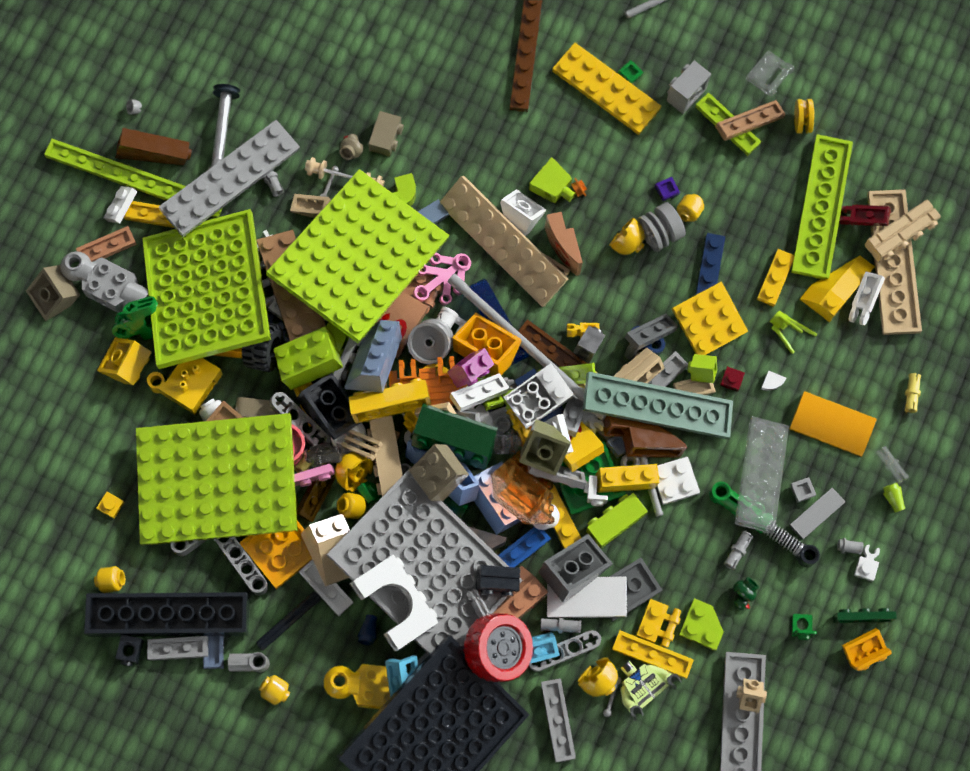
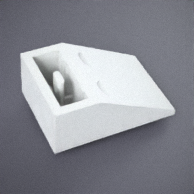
[504,363,574,429]

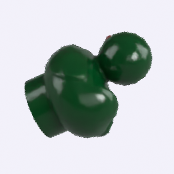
[733,577,759,610]

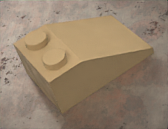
[301,514,350,587]

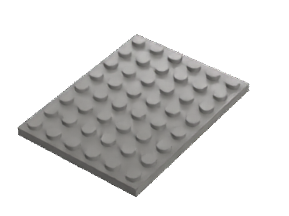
[327,470,523,655]

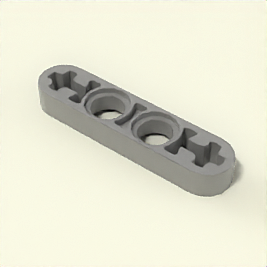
[270,392,331,451]
[529,630,601,672]

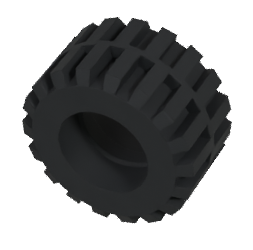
[242,323,284,372]

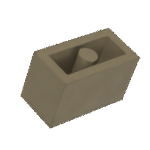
[369,111,404,157]

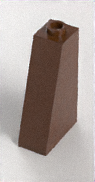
[115,128,192,166]

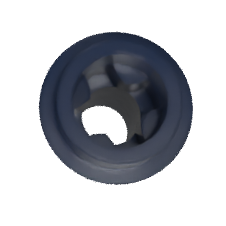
[357,615,377,646]

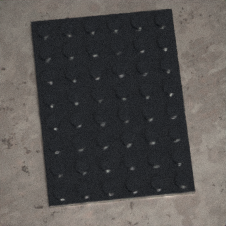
[337,634,530,771]

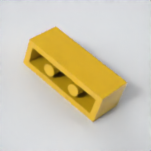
[595,464,660,493]

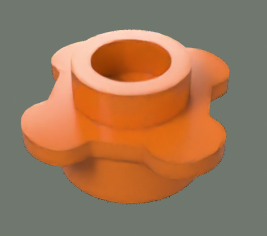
[571,178,587,197]

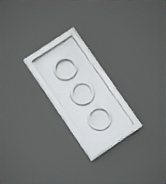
[547,577,627,618]

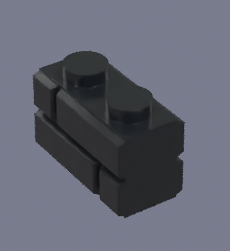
[476,565,520,597]

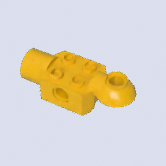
[323,664,390,709]

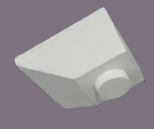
[500,189,546,236]

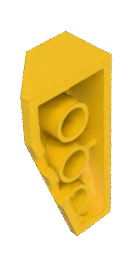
[800,256,875,322]

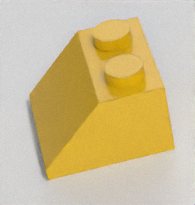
[97,338,151,385]

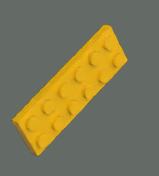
[552,43,662,135]

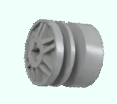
[637,202,686,252]

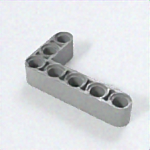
[171,537,268,596]

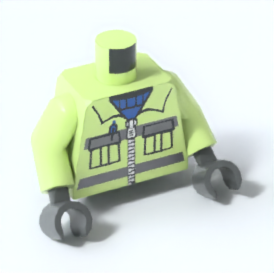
[621,661,682,721]

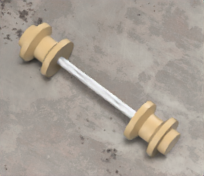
[305,157,385,187]

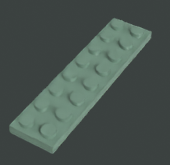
[583,372,733,439]

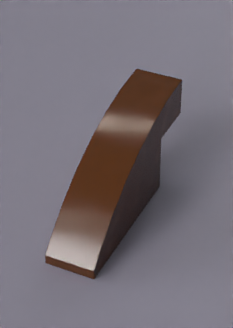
[603,416,687,458]

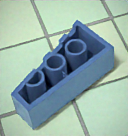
[405,440,480,506]

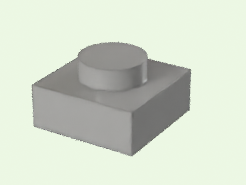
[790,477,816,503]

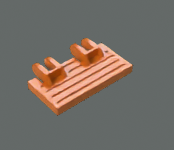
[389,356,467,406]

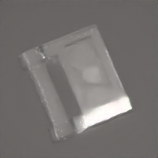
[746,50,794,96]

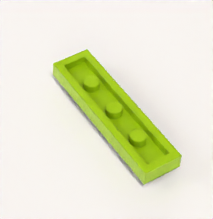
[695,92,761,156]

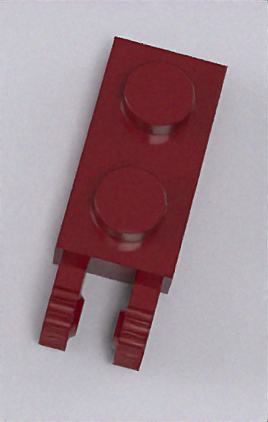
[839,205,891,226]

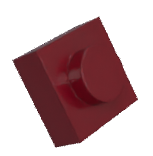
[720,366,745,392]

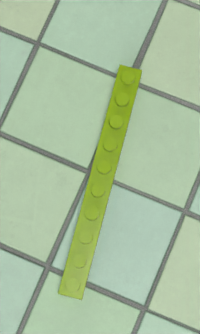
[44,139,223,218]

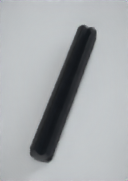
[256,591,321,650]

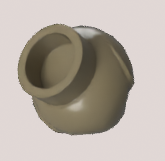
[340,134,363,160]

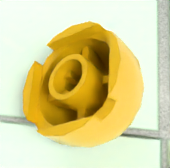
[609,218,645,255]
[335,452,373,492]
[578,657,618,697]

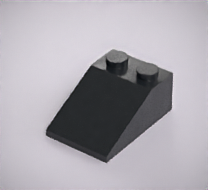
[296,373,362,440]

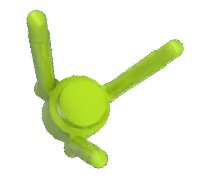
[770,311,817,354]

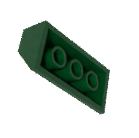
[411,403,498,470]

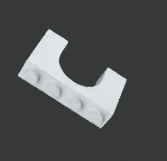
[350,554,438,651]

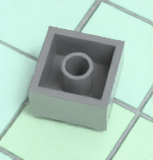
[667,60,711,114]

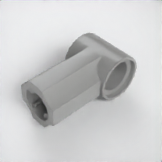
[228,652,270,673]

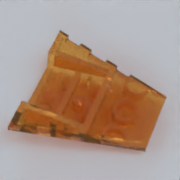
[491,450,555,524]

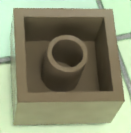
[409,444,469,501]

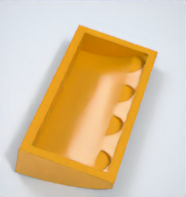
[789,391,877,457]

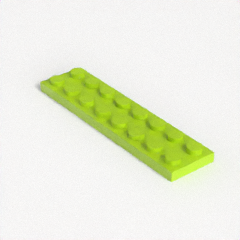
[791,134,853,279]

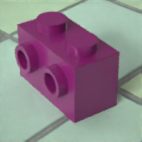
[447,348,494,388]

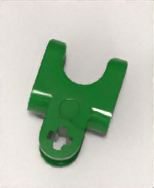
[112,296,158,340]

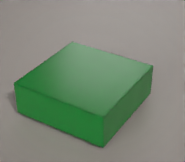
[618,60,644,84]

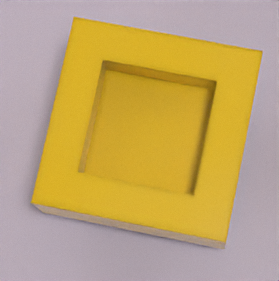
[96,492,125,519]

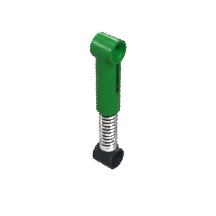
[709,481,820,568]

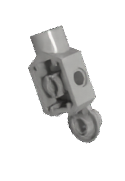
[60,251,149,313]

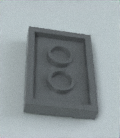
[609,558,663,622]

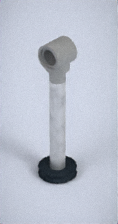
[208,84,241,170]

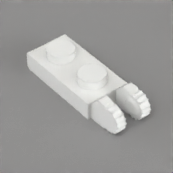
[848,272,885,325]

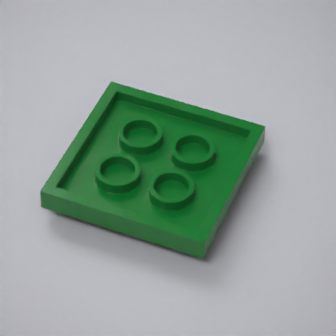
[558,442,626,516]

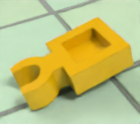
[567,323,599,339]

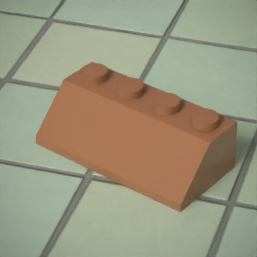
[492,566,548,619]

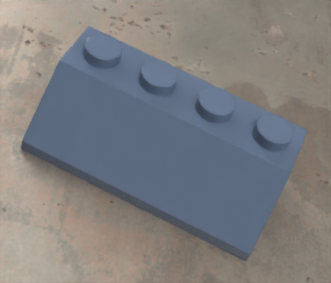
[345,320,402,393]

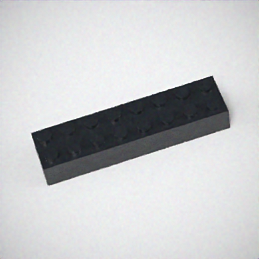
[84,592,249,637]

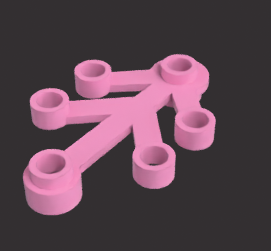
[413,253,471,306]

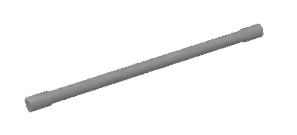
[447,274,607,421]

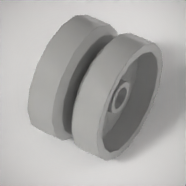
[407,319,453,364]

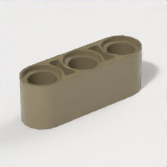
[235,397,291,418]

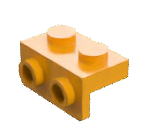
[842,628,892,671]

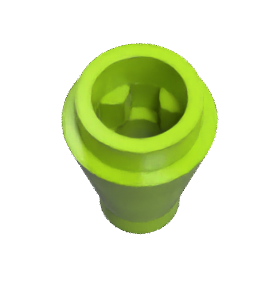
[883,482,906,512]

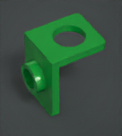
[792,614,816,640]

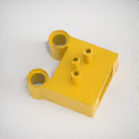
[147,358,223,415]

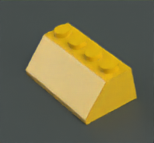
[349,378,431,424]

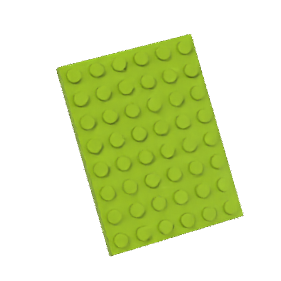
[266,169,449,343]
[142,209,271,369]
[136,413,297,545]

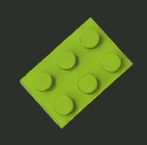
[274,326,343,390]

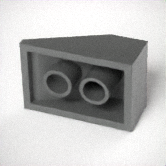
[538,534,613,602]

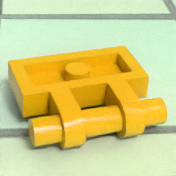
[636,599,681,648]

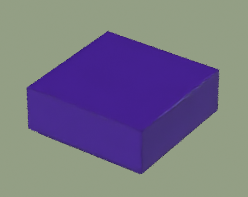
[655,177,680,202]

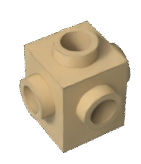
[736,678,767,713]

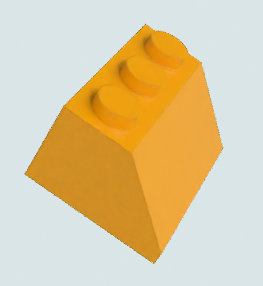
[452,313,522,376]

